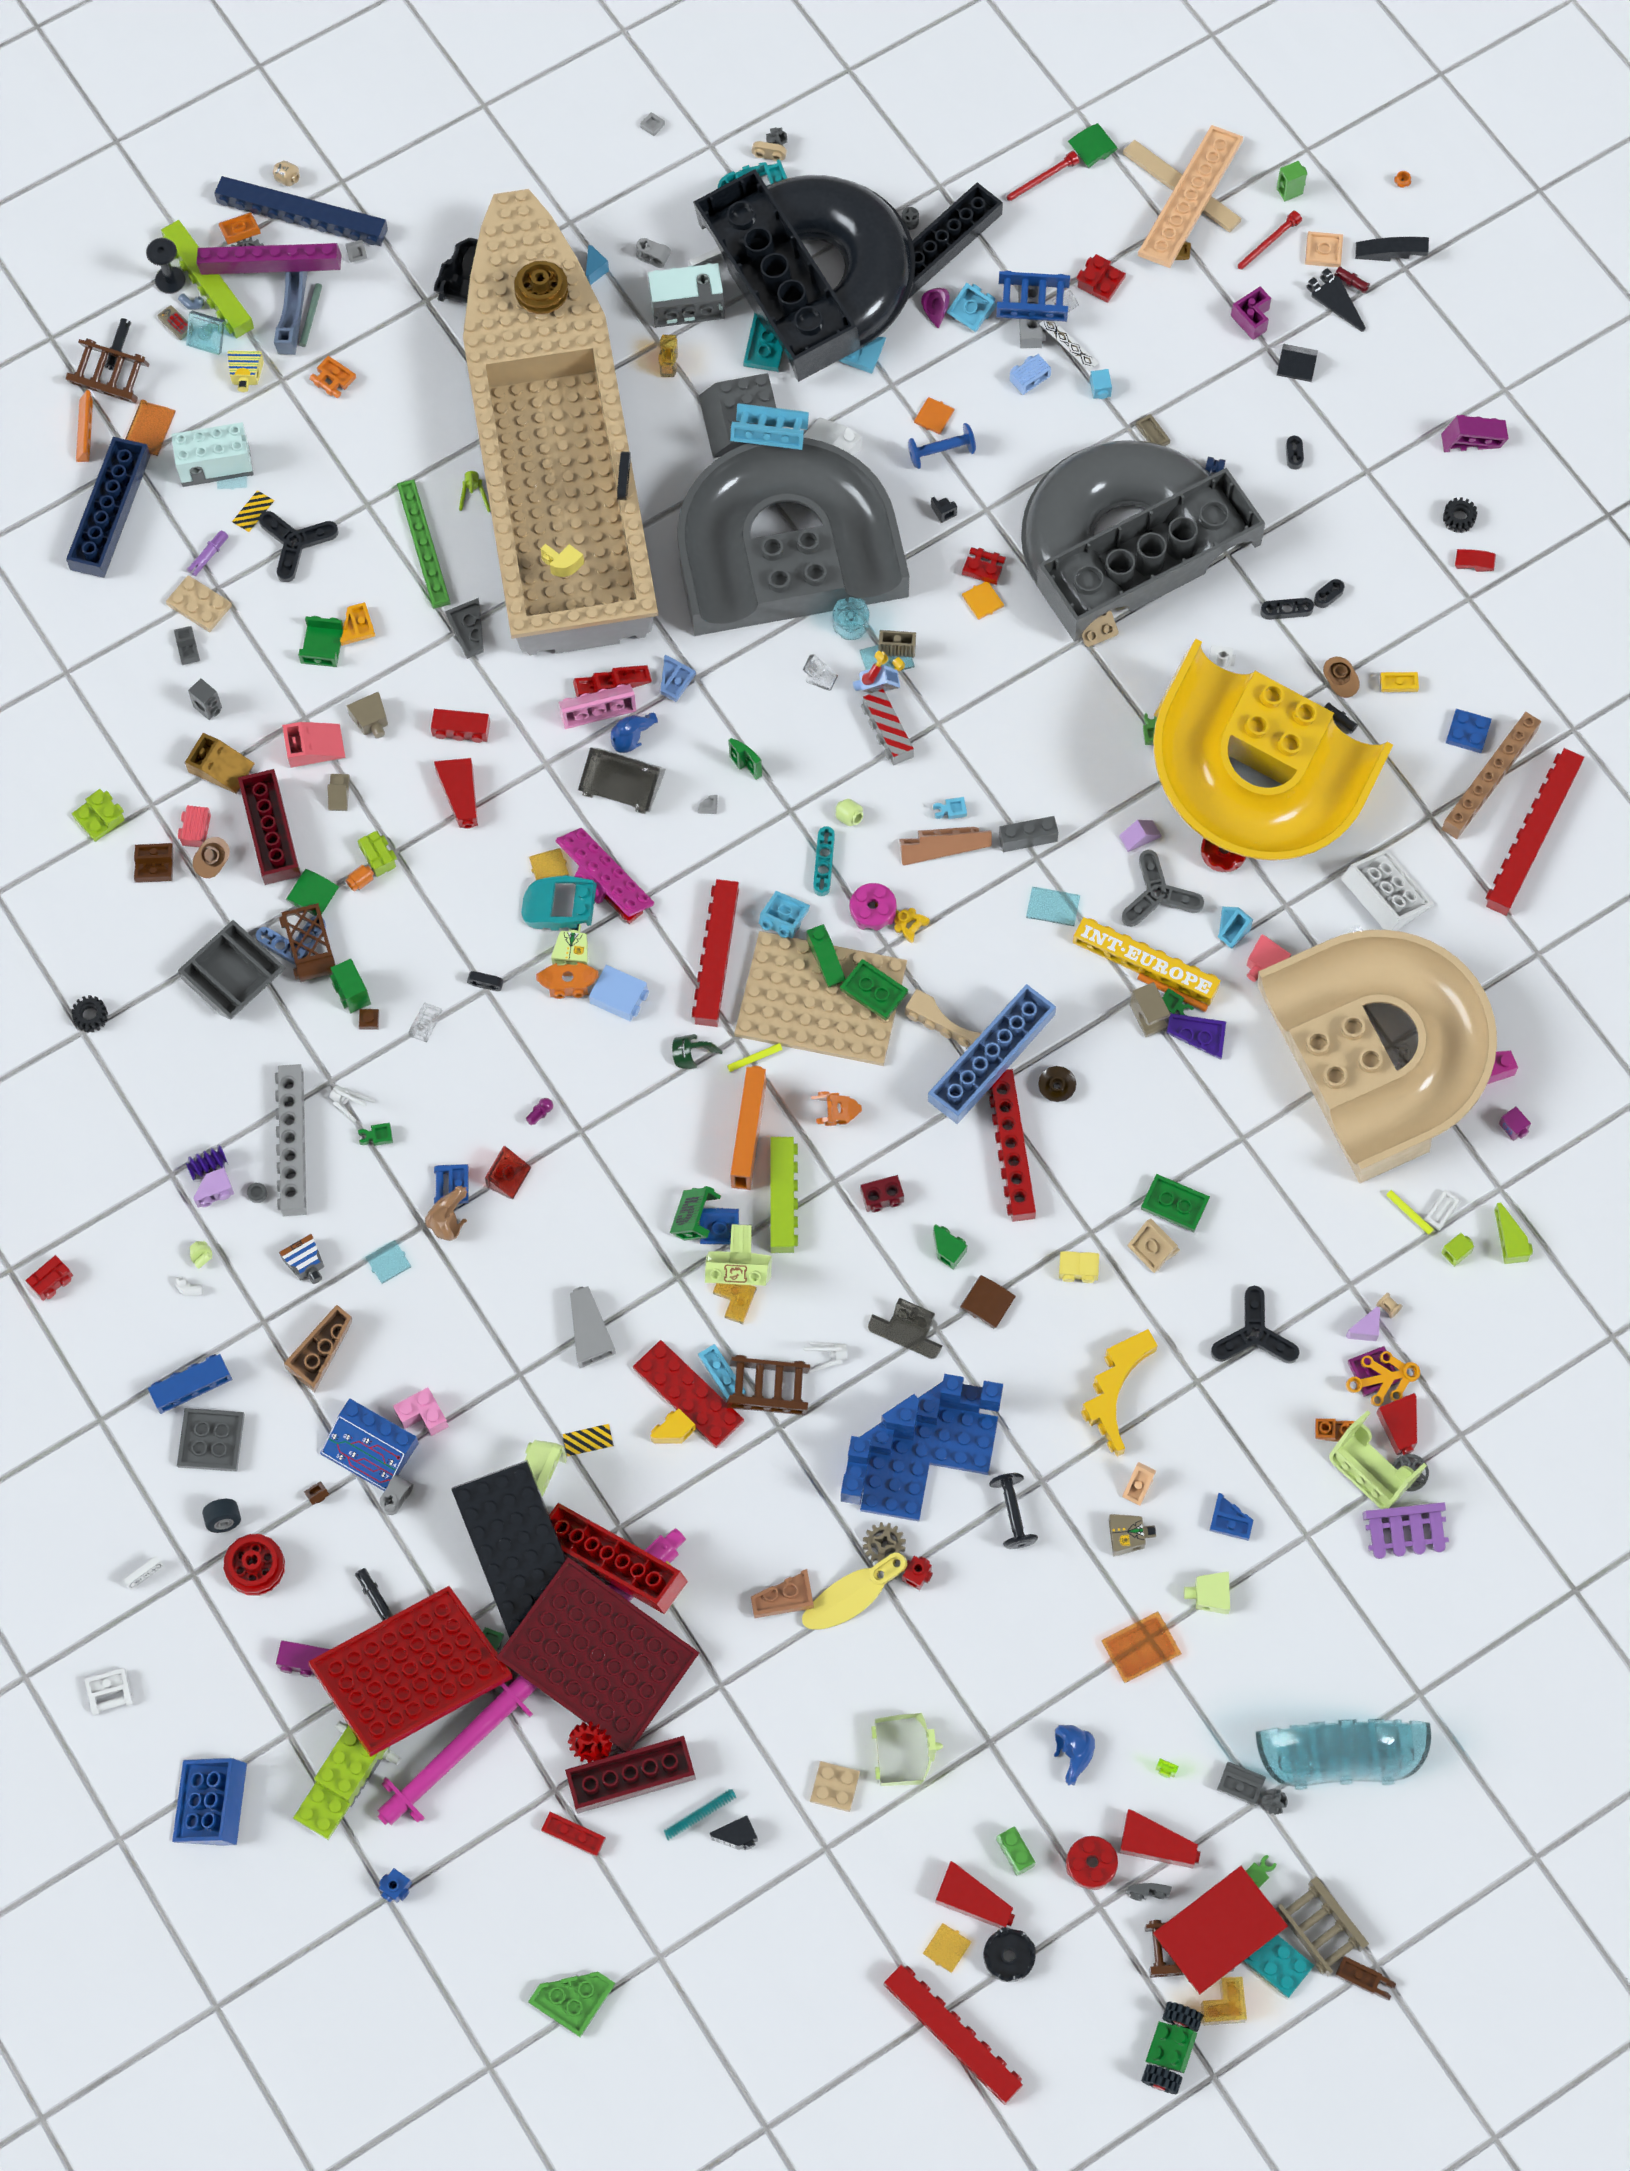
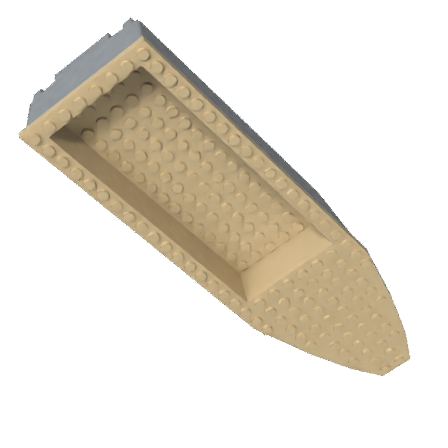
[463,189,658,656]

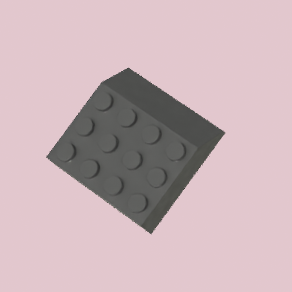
[699,373,776,458]
[178,920,286,1020]

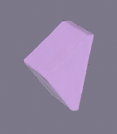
[1119,820,1161,852]
[1346,1306,1380,1341]

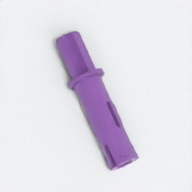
[187,530,229,577]

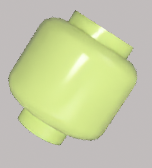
[836,799,863,826]

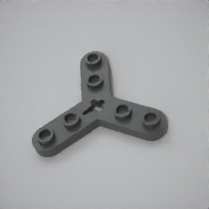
[1122,850,1204,927]

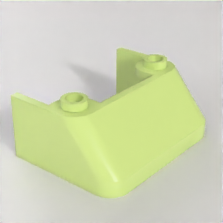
[1329,1411,1427,1509]
[524,1440,567,1497]

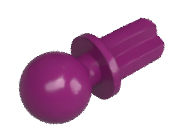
[526,1098,553,1125]

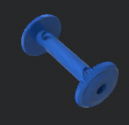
[908,423,976,469]

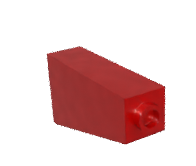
[434,758,478,829]
[1120,1809,1201,1869]
[935,1861,1015,1929]

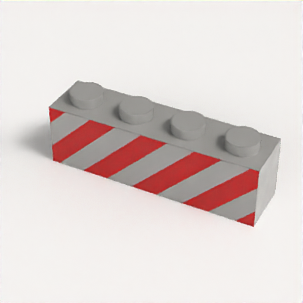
[861,689,914,765]

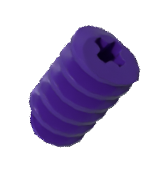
[185,1145,229,1181]

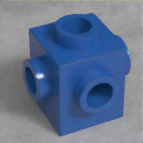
[379,1868,412,1903]

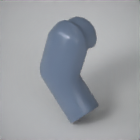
[178,293,204,310]

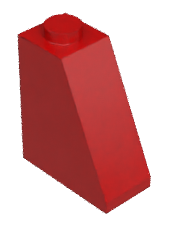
[1376,1393,1417,1455]

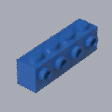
[148,1354,233,1414]

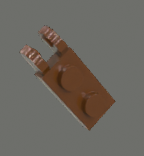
[1335,1956,1396,2000]

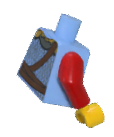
[853,651,905,693]

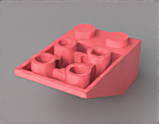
[282,722,346,768]

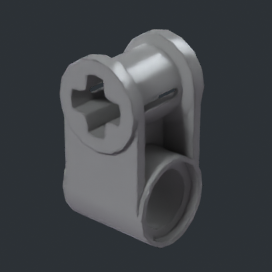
[636,238,671,268]
[380,1475,413,1515]

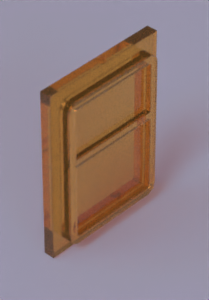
[1101,1611,1182,1684]

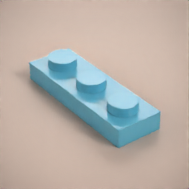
[698,1344,746,1400]

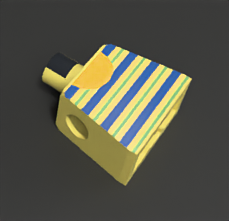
[228,351,264,392]

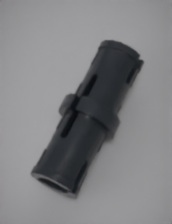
[1324,702,1358,734]

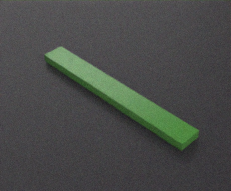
[397,479,451,609]

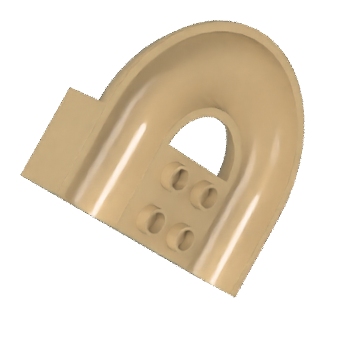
[1258,930,1497,1183]

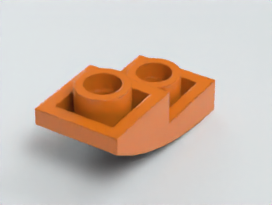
[1315,1419,1355,1442]

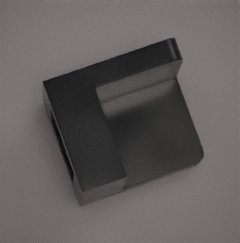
[931,497,957,523]

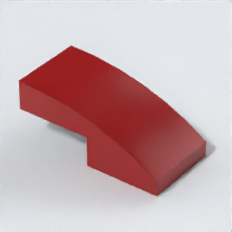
[1455,549,1496,572]

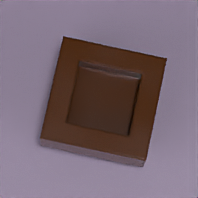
[359,1009,379,1030]
[304,1481,330,1505]

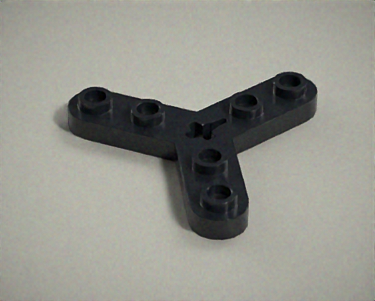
[259,511,339,582]
[1211,1285,1299,1364]

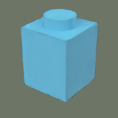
[1090,369,1112,399]

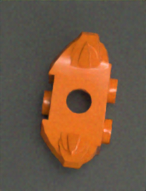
[536,962,599,999]
[811,1091,862,1126]

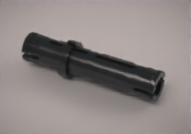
[104,318,131,370]
[355,1568,393,1621]

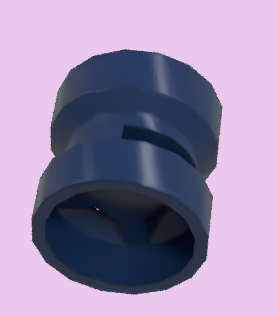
[1205,456,1226,474]

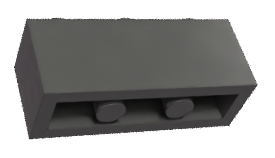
[999,816,1059,852]

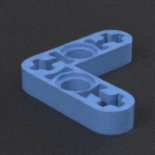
[256,916,326,964]

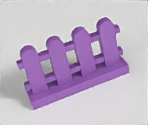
[1363,1502,1449,1559]

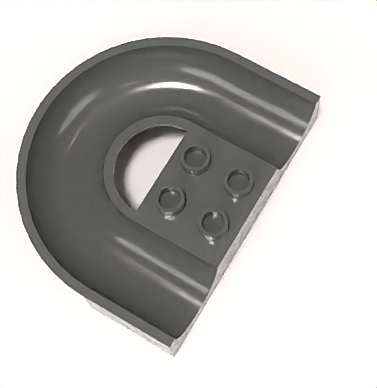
[677,438,910,636]
[1021,440,1265,642]

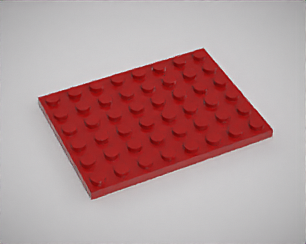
[308,1586,512,1757]

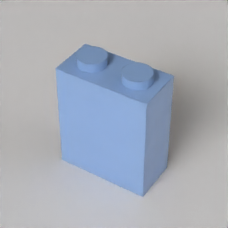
[589,965,649,1022]

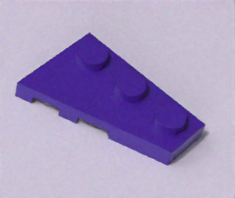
[1166,1013,1226,1060]

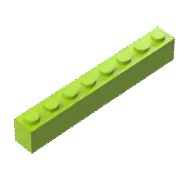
[161,220,254,339]

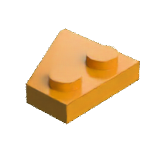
[340,602,375,646]

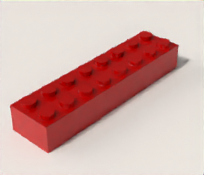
[549,1503,688,1614]

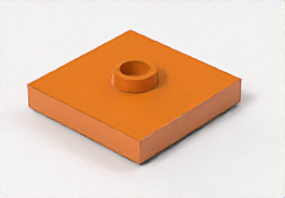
[219,212,261,245]

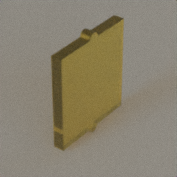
[529,848,569,880]
[923,1923,971,1973]

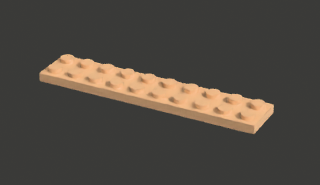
[1138,125,1243,268]

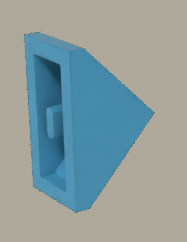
[586,245,609,285]

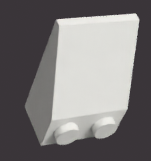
[804,417,862,456]

